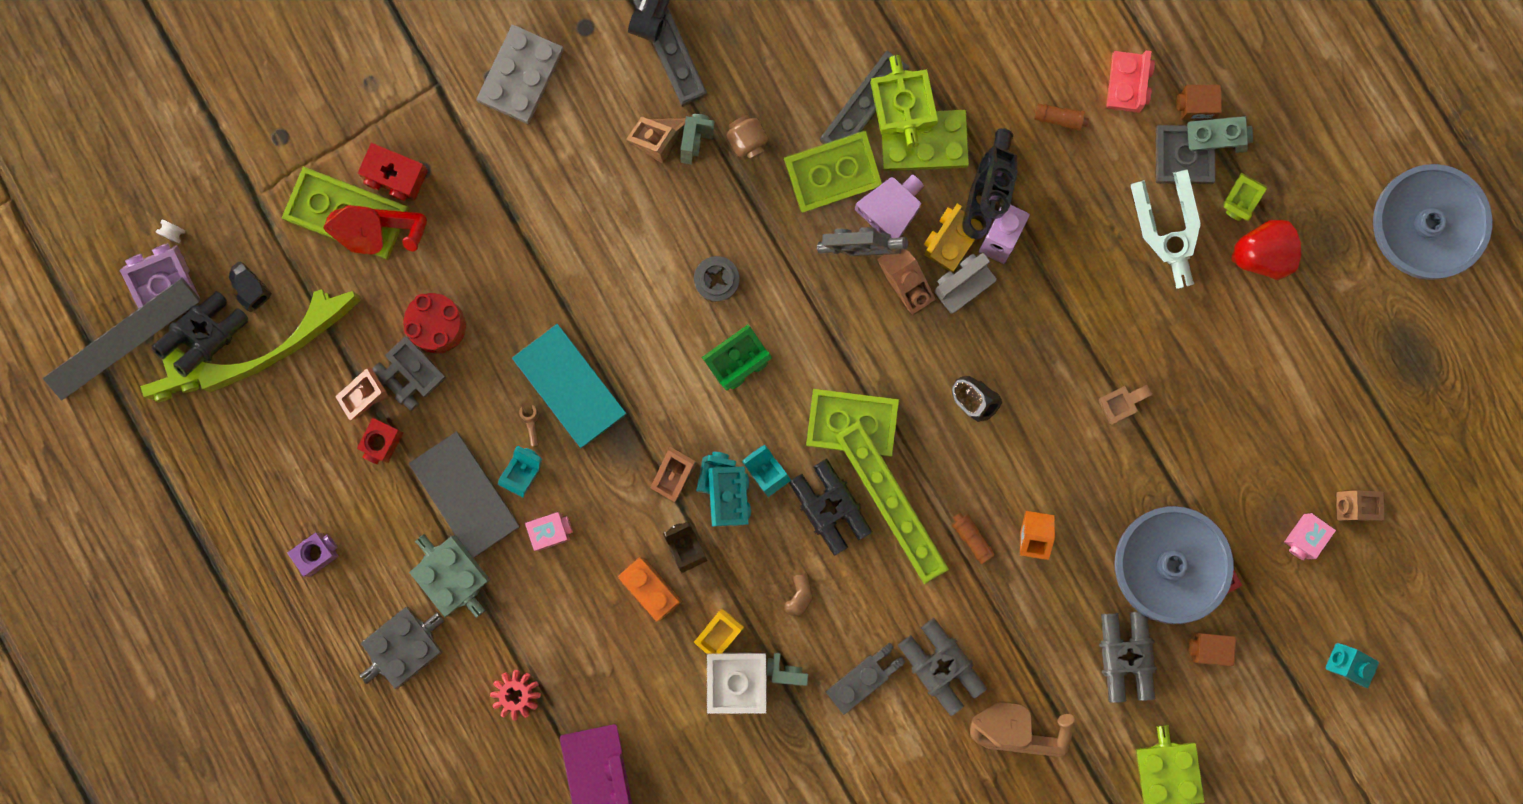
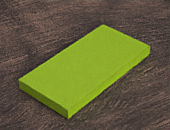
[282,166,409,260]

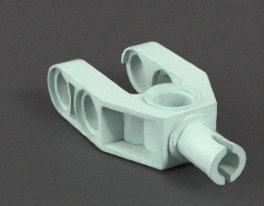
[1131,170,1201,289]

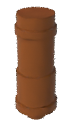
[1034,103,1089,131]
[951,512,995,564]

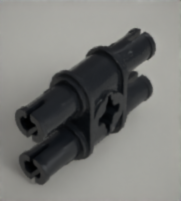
[152,291,249,377]
[789,459,873,556]

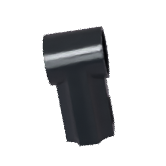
[628,0,670,43]

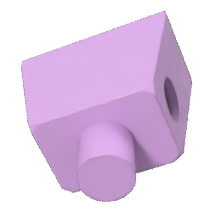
[855,175,924,238]
[979,205,1030,264]

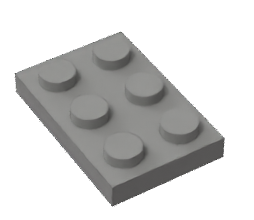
[476,24,564,125]

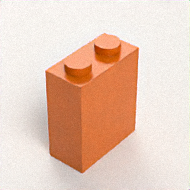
[618,557,682,622]

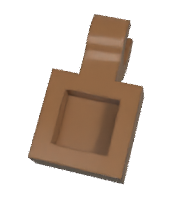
[1098,385,1152,425]

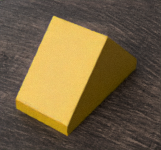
[694,608,745,654]

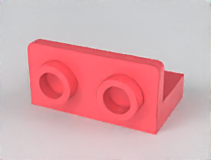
[1106,50,1155,113]

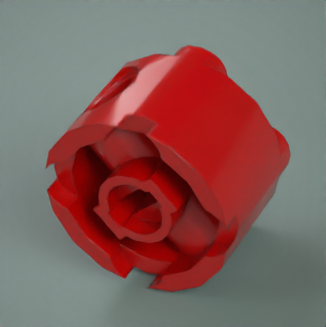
[403,293,466,354]

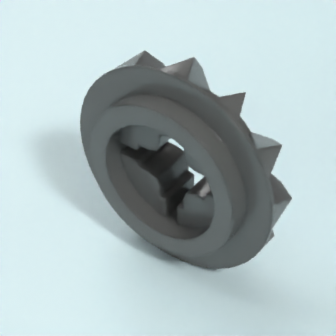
[694,256,740,302]

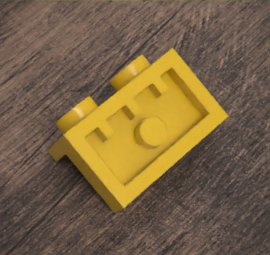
[924,203,983,273]

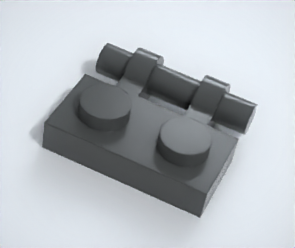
[372,336,446,411]

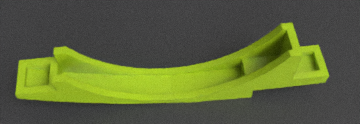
[140,289,361,402]

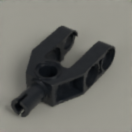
[962,128,1018,239]

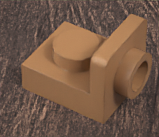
[1336,490,1384,521]

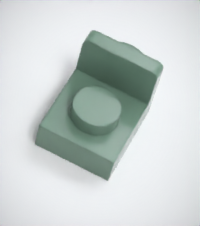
[767,653,808,686]

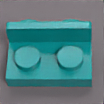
[708,466,751,527]

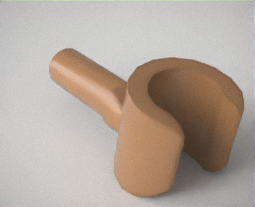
[519,405,539,446]

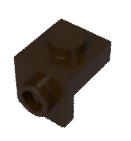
[663,522,708,573]

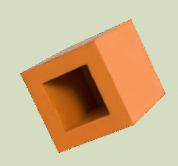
[1020,511,1055,560]

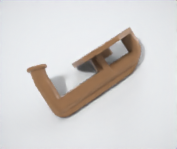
[970,702,1075,757]

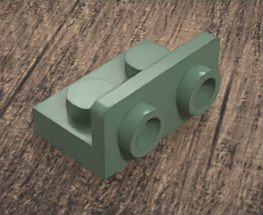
[681,114,715,164]

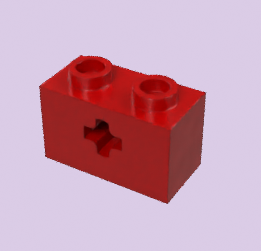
[357,143,428,201]

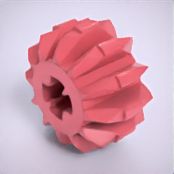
[490,670,541,720]

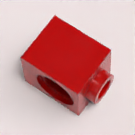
[357,418,404,465]

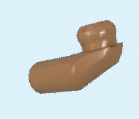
[785,573,812,616]

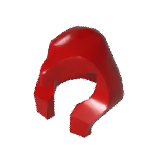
[1231,220,1301,281]

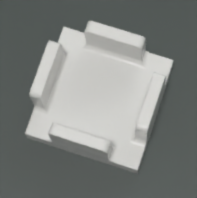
[707,653,766,714]

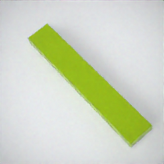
[835,420,949,584]

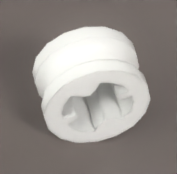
[156,220,185,243]

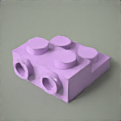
[120,243,200,309]

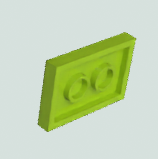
[881,110,969,171]
[784,131,882,213]
[806,389,899,457]

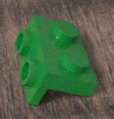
[701,324,772,391]

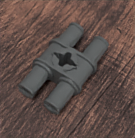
[1099,611,1157,703]
[898,618,987,716]

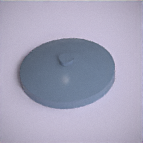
[1373,164,1492,280]
[1115,506,1234,624]

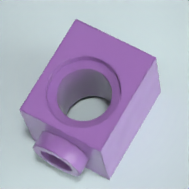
[287,532,339,577]

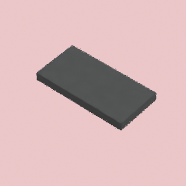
[409,431,521,558]

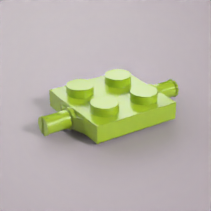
[871,55,938,148]
[1136,725,1204,804]

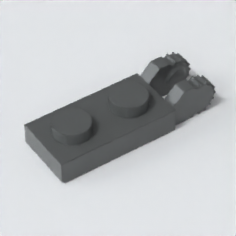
[825,643,905,715]

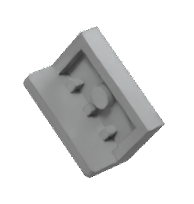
[934,253,996,314]

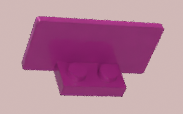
[560,724,632,804]

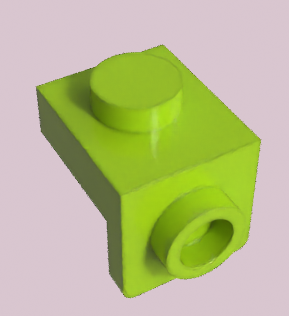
[1224,173,1267,221]

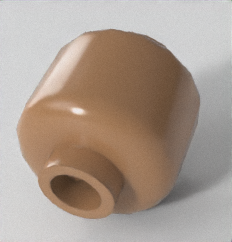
[726,115,768,160]

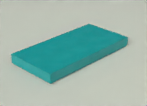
[512,324,627,449]

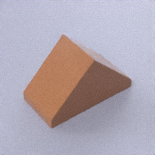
[650,447,697,502]

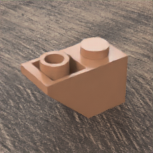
[877,249,936,315]

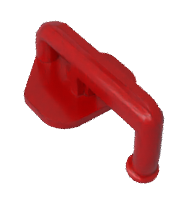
[324,205,427,254]

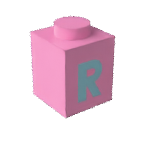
[525,512,573,551]
[1284,513,1336,560]

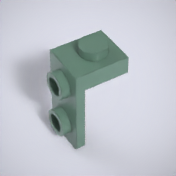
[1187,116,1253,153]

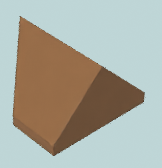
[626,116,686,164]

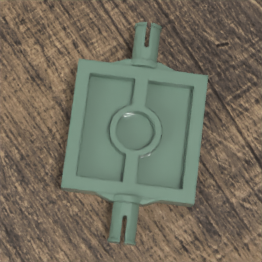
[409,534,490,618]

